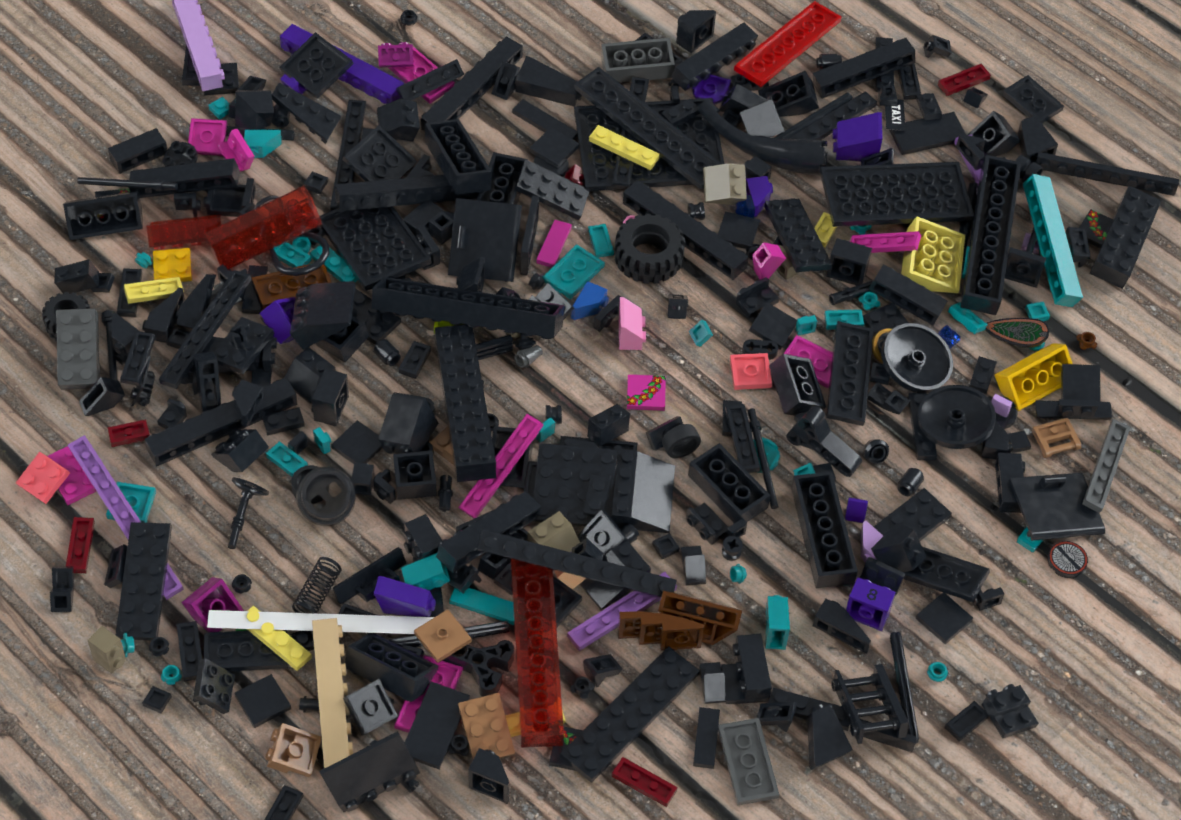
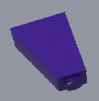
[374,576,436,617]

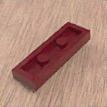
[938,64,991,96]
[66,517,95,574]
[612,757,678,807]

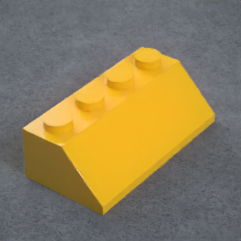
[995,343,1072,411]

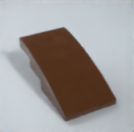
[618,611,704,651]

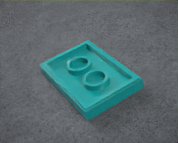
[543,244,605,300]

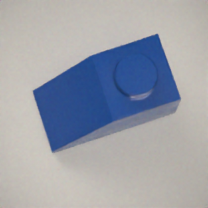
[571,281,609,320]

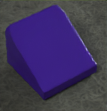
[845,498,868,523]

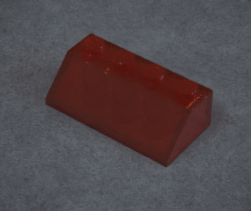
[146,214,223,250]

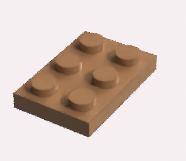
[458,693,515,760]

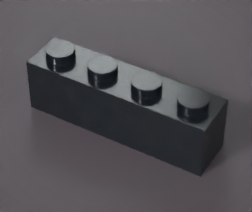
[869,264,948,326]

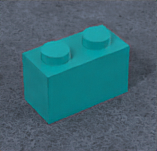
[401,553,450,590]

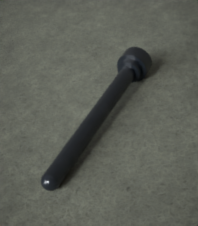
[101,310,118,380]

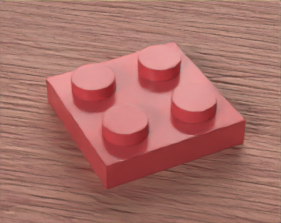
[730,353,772,390]
[16,452,70,504]

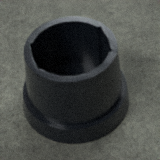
[296,467,356,526]

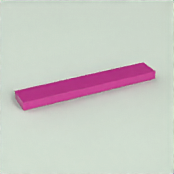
[458,414,544,519]

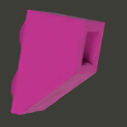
[752,242,786,280]

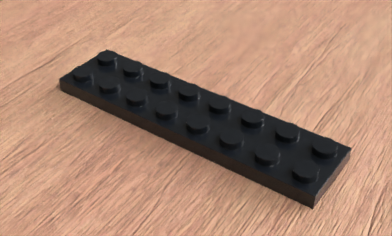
[560,646,700,783]

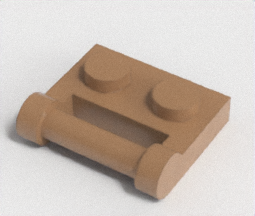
[1032,418,1081,458]

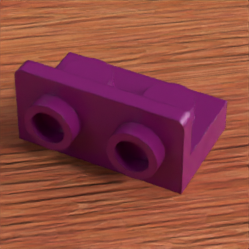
[378,42,414,68]

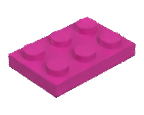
[47,446,96,506]

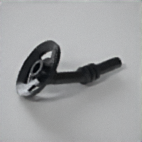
[228,477,269,550]

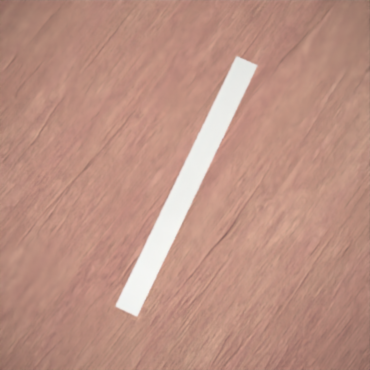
[207,610,434,634]

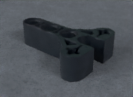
[786,406,862,477]
[442,640,514,697]

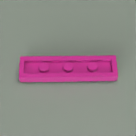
[850,231,921,253]

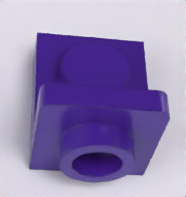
[280,74,306,94]

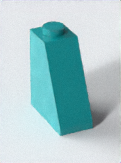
[765,595,790,650]

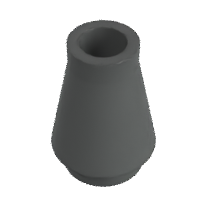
[514,345,543,368]

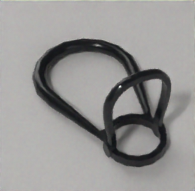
[252,195,330,276]

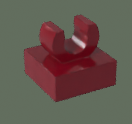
[565,164,584,186]

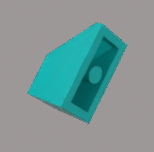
[244,130,282,158]

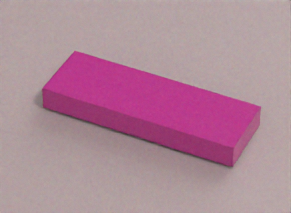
[536,220,572,268]

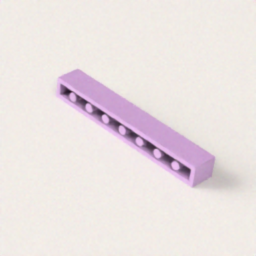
[172,0,225,91]

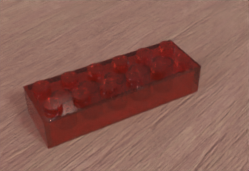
[204,186,322,269]

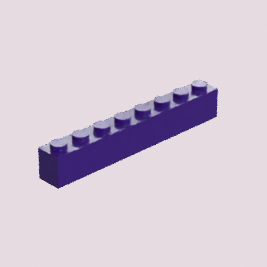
[280,24,404,104]

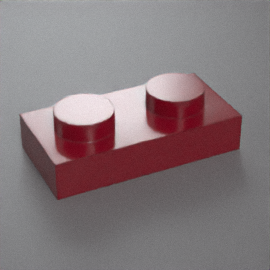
[107,419,150,447]

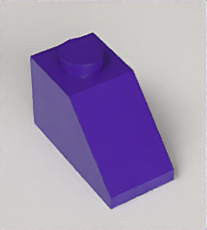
[746,176,773,217]

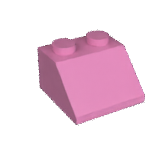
[618,297,646,350]

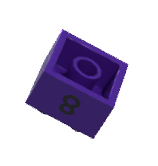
[846,577,896,631]

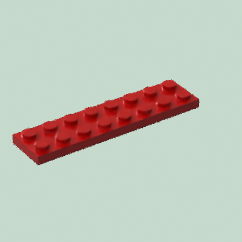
[734,1,842,87]

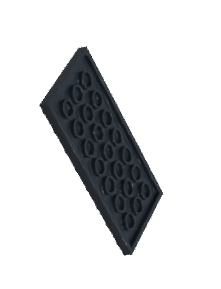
[820,162,974,227]

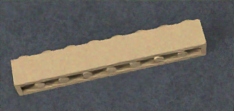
[312,618,353,768]

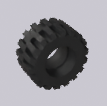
[42,292,90,341]

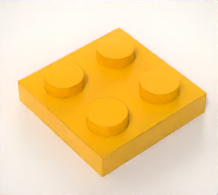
[153,248,192,282]

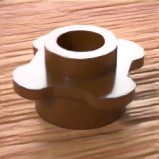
[1076,332,1098,350]

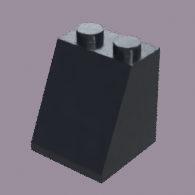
[378,392,439,454]

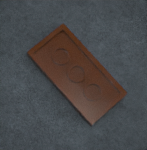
[252,263,332,310]

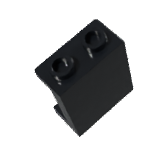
[203,178,256,217]

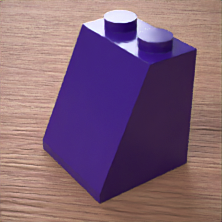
[832,112,883,161]

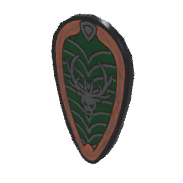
[985,318,1050,348]

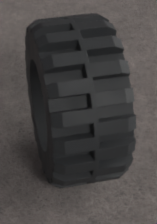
[614,214,685,284]

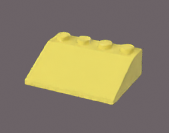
[901,216,965,293]

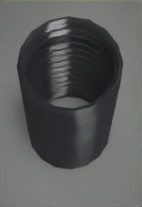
[292,557,342,614]

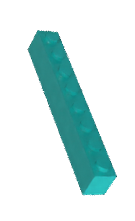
[1023,174,1083,307]

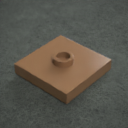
[414,609,472,663]

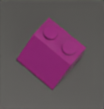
[181,577,244,632]

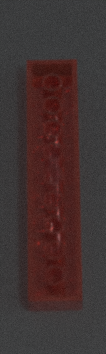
[510,559,564,748]

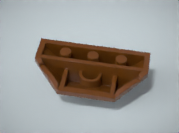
[658,590,743,645]

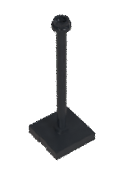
[1005,227,1046,288]

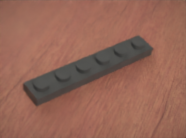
[1082,419,1130,513]

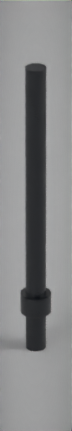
[77,177,178,191]
[748,408,779,509]

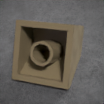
[703,163,747,205]
[527,511,580,571]

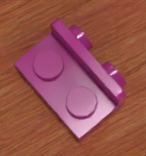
[218,129,255,172]

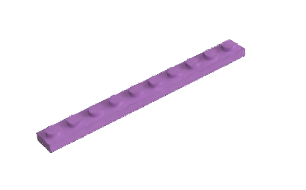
[68,435,184,600]

